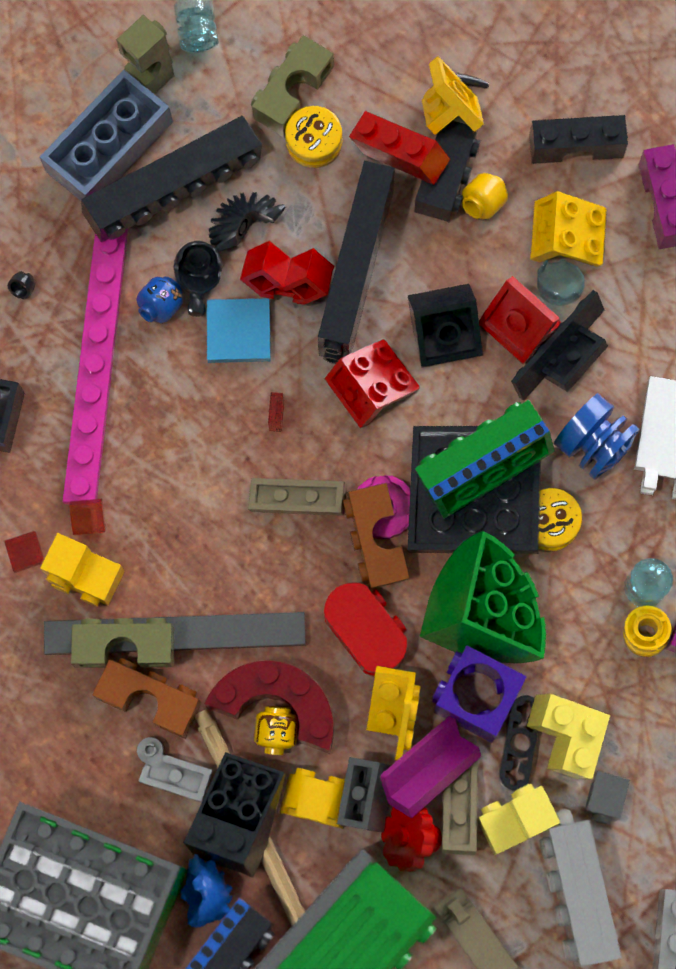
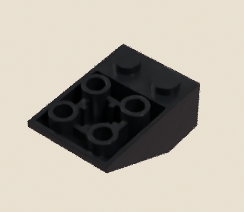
[183,752,286,877]

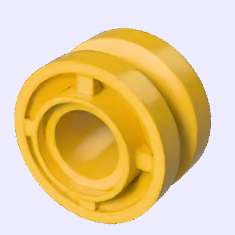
[623,606,671,657]

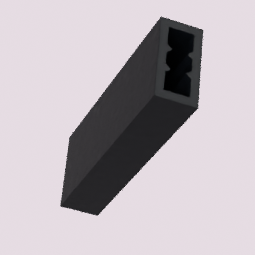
[318,161,395,364]

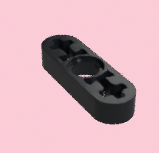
[498,695,538,792]

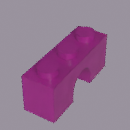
[638,144,676,250]

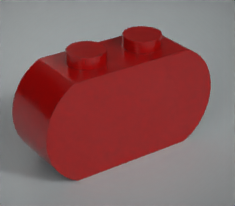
[324,583,407,677]

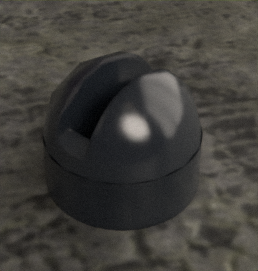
[7,271,35,299]

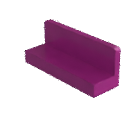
[380,716,481,818]

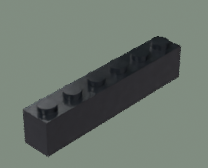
[81,115,262,242]

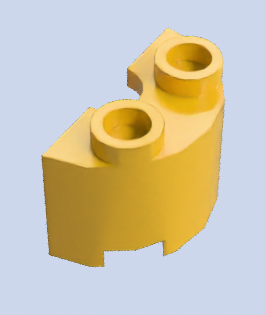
[279,768,345,829]

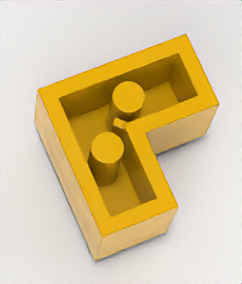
[40,533,125,607]

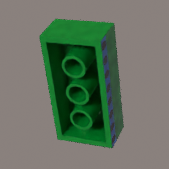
[415,400,555,519]

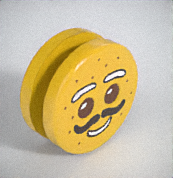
[285,106,342,168]
[539,488,582,551]

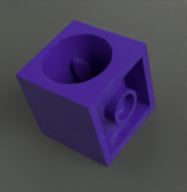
[431,646,527,743]

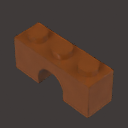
[342,483,409,588]
[92,658,202,739]

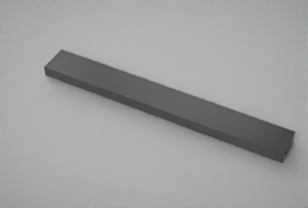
[44,612,306,655]

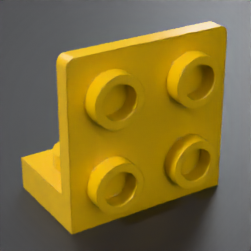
[530,191,606,267]
[366,666,421,761]

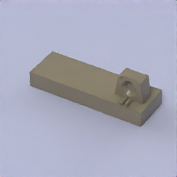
[248,478,347,516]
[442,760,478,855]
[433,887,520,969]

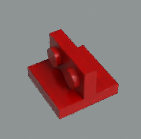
[479,276,562,364]

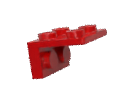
[324,339,420,428]

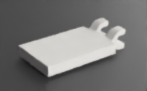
[634,376,676,500]

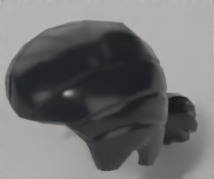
[173,241,223,317]

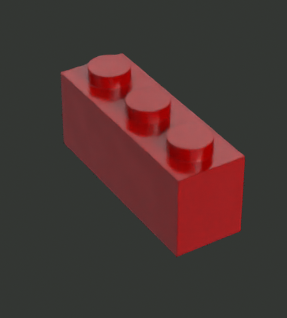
[349,111,450,185]

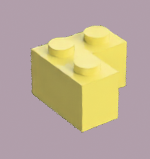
[527,694,610,780]
[477,783,560,856]

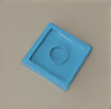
[207,298,271,363]

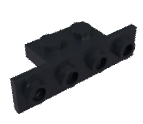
[511,290,608,401]

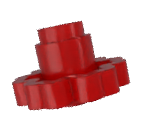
[381,807,442,872]

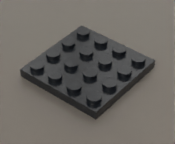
[408,426,541,554]

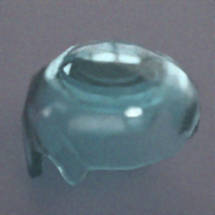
[537,259,585,306]

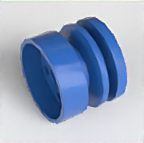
[553,393,640,480]

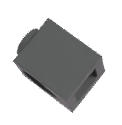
[584,771,630,825]

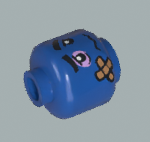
[136,276,183,323]

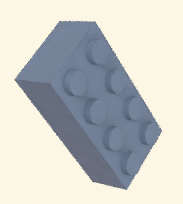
[40,69,173,201]

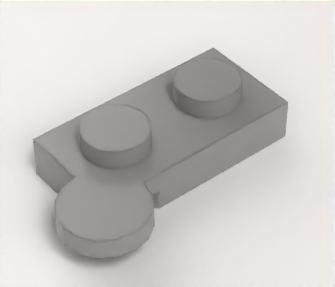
[137,737,213,803]

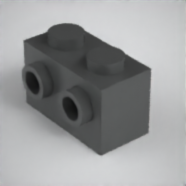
[337,757,391,833]

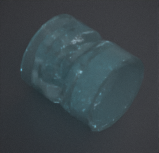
[174,0,219,52]
[624,558,673,607]

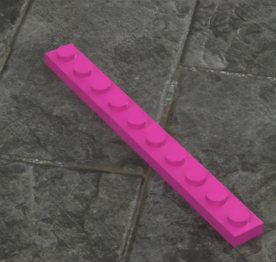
[63,228,129,507]

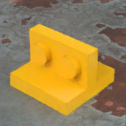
[422,56,484,135]

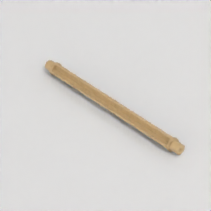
[195,709,305,925]

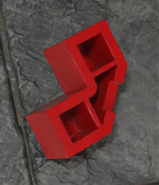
[240,240,334,305]

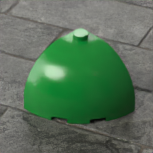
[420,531,546,663]

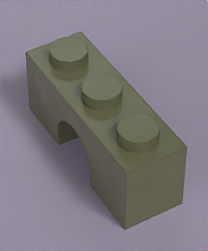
[116,14,174,94]
[251,35,334,137]
[71,618,174,668]

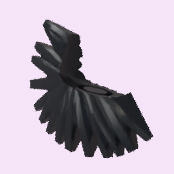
[209,192,286,252]

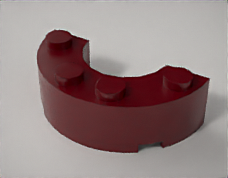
[204,661,334,754]

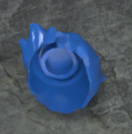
[180,854,233,928]

